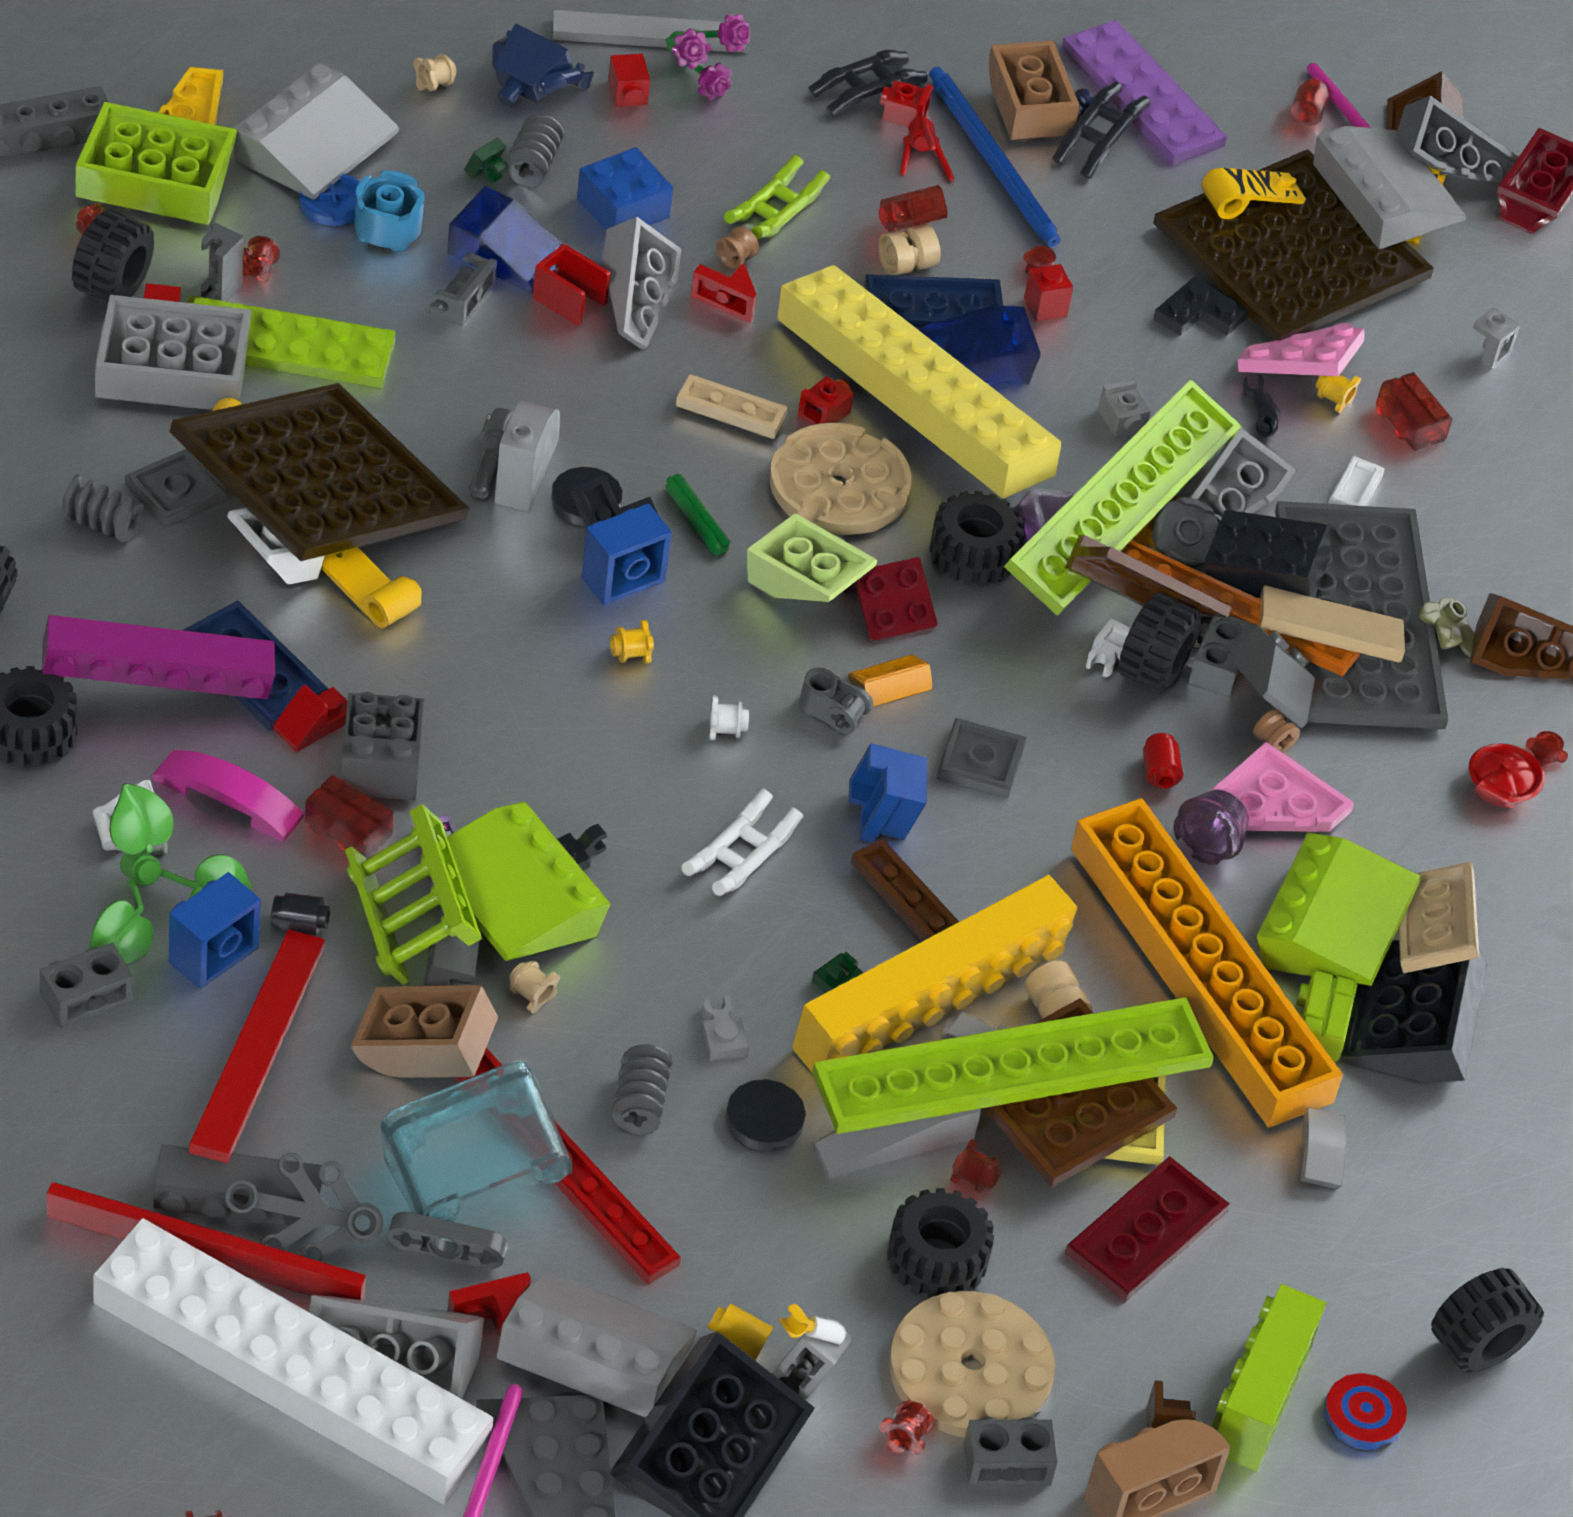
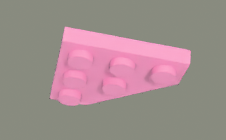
[1238,323,1364,376]
[1197,742,1354,832]

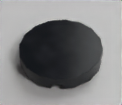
[551,466,623,526]
[725,1079,806,1151]

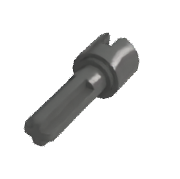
[469,408,513,499]

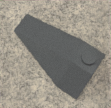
[1397,96,1519,186]

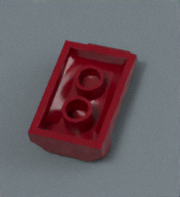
[1497,128,1573,234]

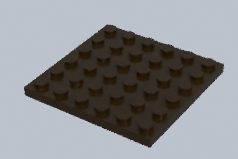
[1153,149,1434,341]
[169,383,470,561]

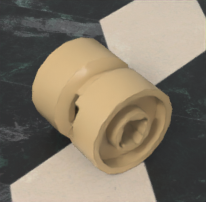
[878,224,941,276]
[1025,960,1093,1019]

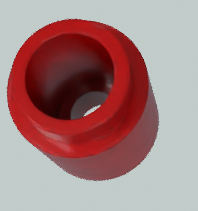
[1143,733,1184,789]

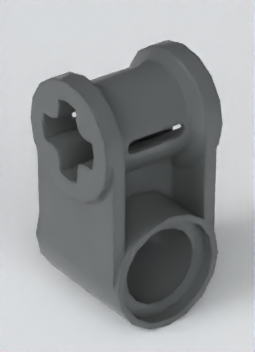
[799,667,873,734]

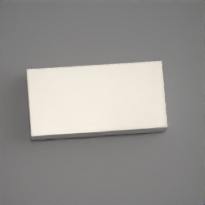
[1328,456,1385,506]

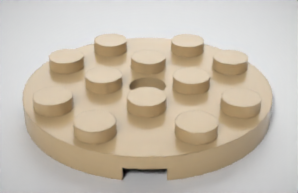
[769,423,912,536]
[889,1291,1055,1438]

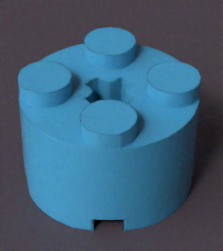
[354,171,425,252]

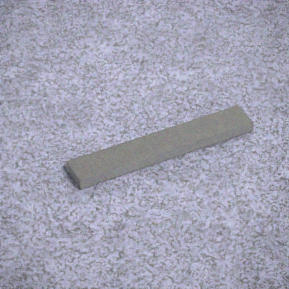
[552,10,748,53]

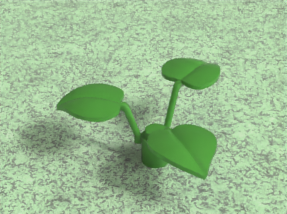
[89,783,253,964]

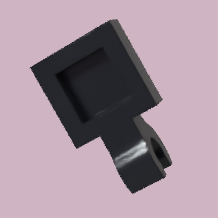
[557,824,607,871]

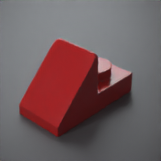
[690,263,757,324]
[273,685,348,753]
[447,1272,531,1339]

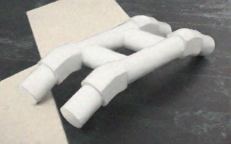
[682,788,804,896]

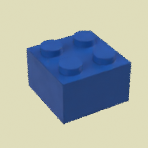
[577,147,673,230]
[581,503,672,606]
[168,872,261,990]

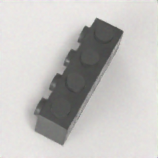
[0,86,108,158]

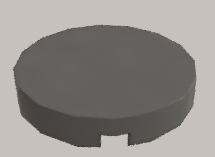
[1151,497,1220,568]

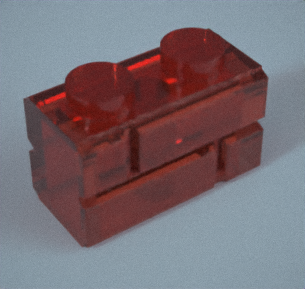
[878,185,948,232]
[1376,372,1452,451]
[304,774,395,859]

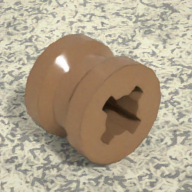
[716,226,759,269]
[1253,709,1300,753]

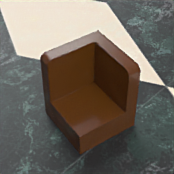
[1147,1380,1196,1428]

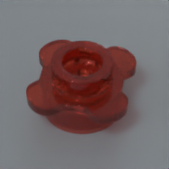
[1023,246,1056,275]
[1526,731,1568,767]

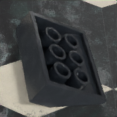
[1340,940,1487,1083]
[609,1331,815,1517]

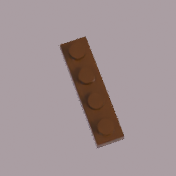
[851,838,959,942]

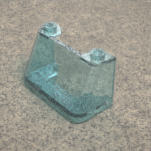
[380,1061,572,1222]

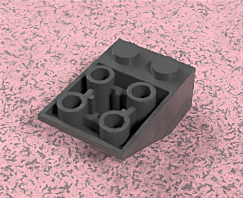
[339,692,424,801]

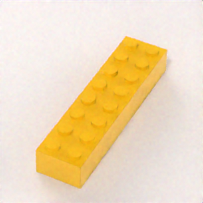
[792,874,1078,1074]

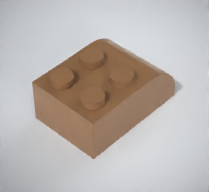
[989,40,1080,140]
[351,985,498,1078]
[1084,1419,1230,1517]

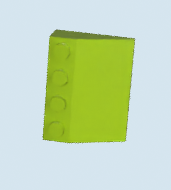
[75,102,237,225]
[420,801,611,961]
[1257,833,1421,986]

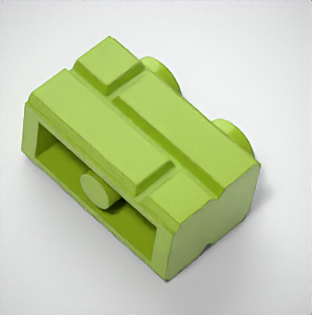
[1296,970,1357,1062]

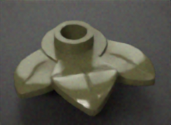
[1419,597,1475,658]

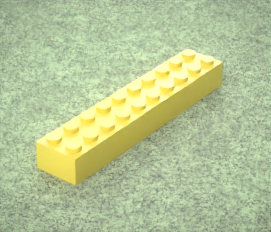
[777,265,1061,499]

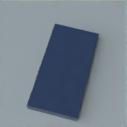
[864,274,1006,335]
[183,600,329,731]

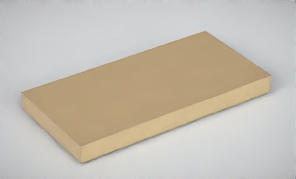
[1260,585,1405,663]
[1399,862,1479,973]

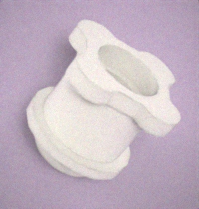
[709,696,749,740]

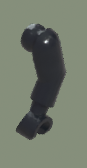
[1243,373,1280,437]

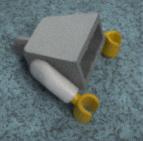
[772,1304,852,1400]

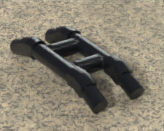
[808,50,928,117]
[1052,82,1150,179]

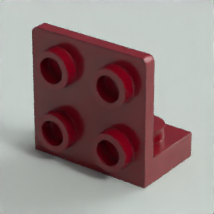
[843,557,938,642]

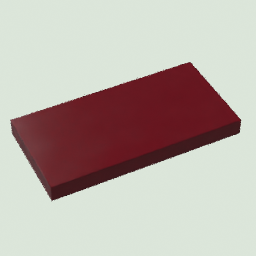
[1065,1156,1230,1302]

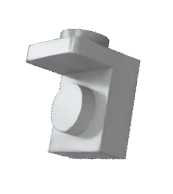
[1473,308,1520,370]

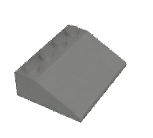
[233,62,399,200]
[1313,126,1466,249]
[95,295,251,410]
[497,1270,698,1418]

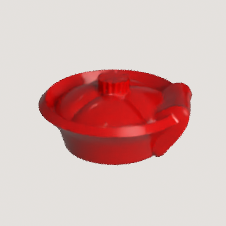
[1468,743,1545,809]

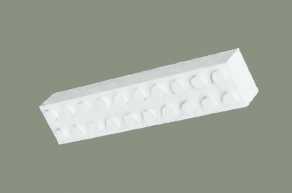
[93,1218,494,1505]

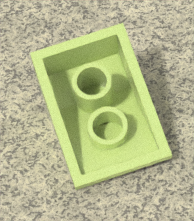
[747,513,877,602]

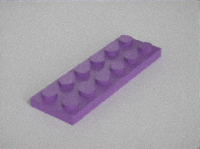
[1062,20,1227,165]

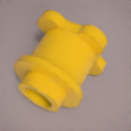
[1316,374,1361,414]
[610,620,654,664]

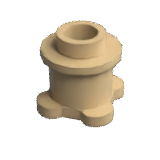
[413,54,457,92]
[509,960,560,1014]

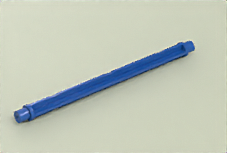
[929,67,1061,248]

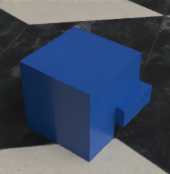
[849,743,927,843]

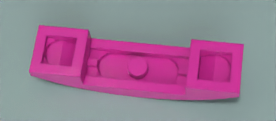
[152,750,304,842]

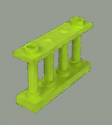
[345,804,482,985]

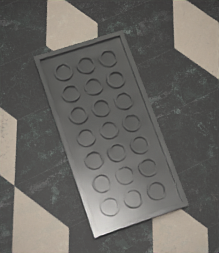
[1275,501,1448,729]

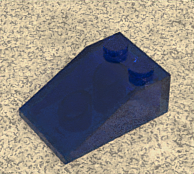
[447,186,562,294]
[918,305,1041,384]

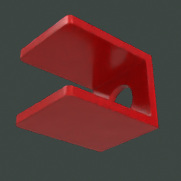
[533,243,611,326]

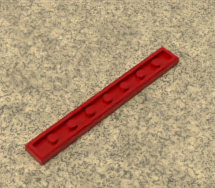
[189,929,326,1164]
[457,1048,681,1285]
[46,1182,366,1300]

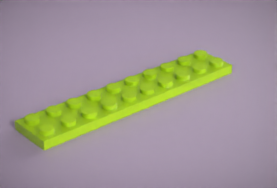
[1004,379,1242,616]
[812,997,1214,1134]

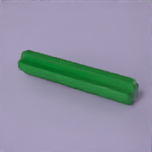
[665,473,731,556]

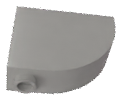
[494,400,560,513]

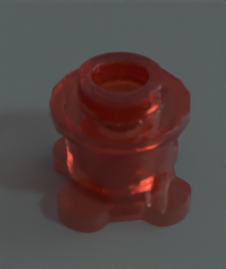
[243,235,281,282]
[950,1139,1002,1193]
[880,1400,934,1455]

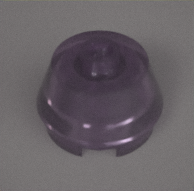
[1173,789,1249,865]

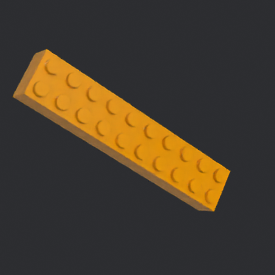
[1071,798,1343,1128]

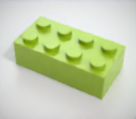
[1211,1283,1327,1472]

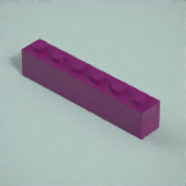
[42,615,275,700]

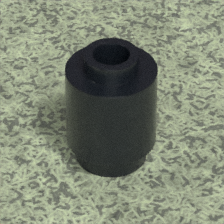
[271,892,331,936]

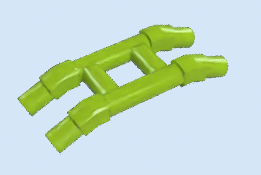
[724,154,831,240]

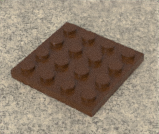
[983,998,1178,1188]

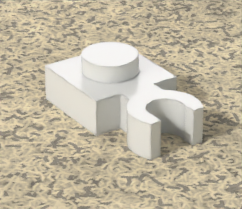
[1086,618,1130,678]

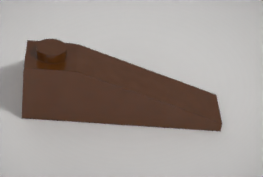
[1470,593,1573,680]

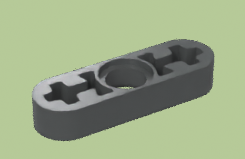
[387,1212,508,1269]

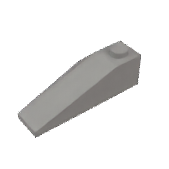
[603,217,682,350]
[1189,428,1296,523]
[813,1109,981,1178]
[309,1294,485,1399]

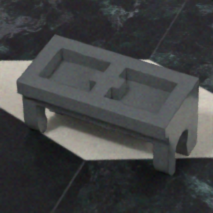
[201,222,244,302]
[429,253,497,327]
[423,907,481,986]

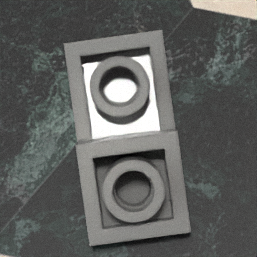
[1300,1107,1346,1189]

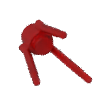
[900,116,954,182]

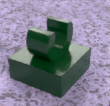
[464,137,508,184]
[812,952,864,993]

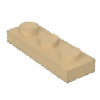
[676,374,788,439]

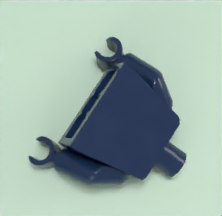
[492,24,594,107]

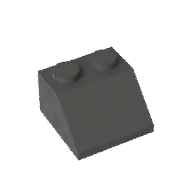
[1227,625,1315,729]

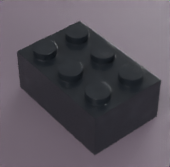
[1204,510,1331,598]

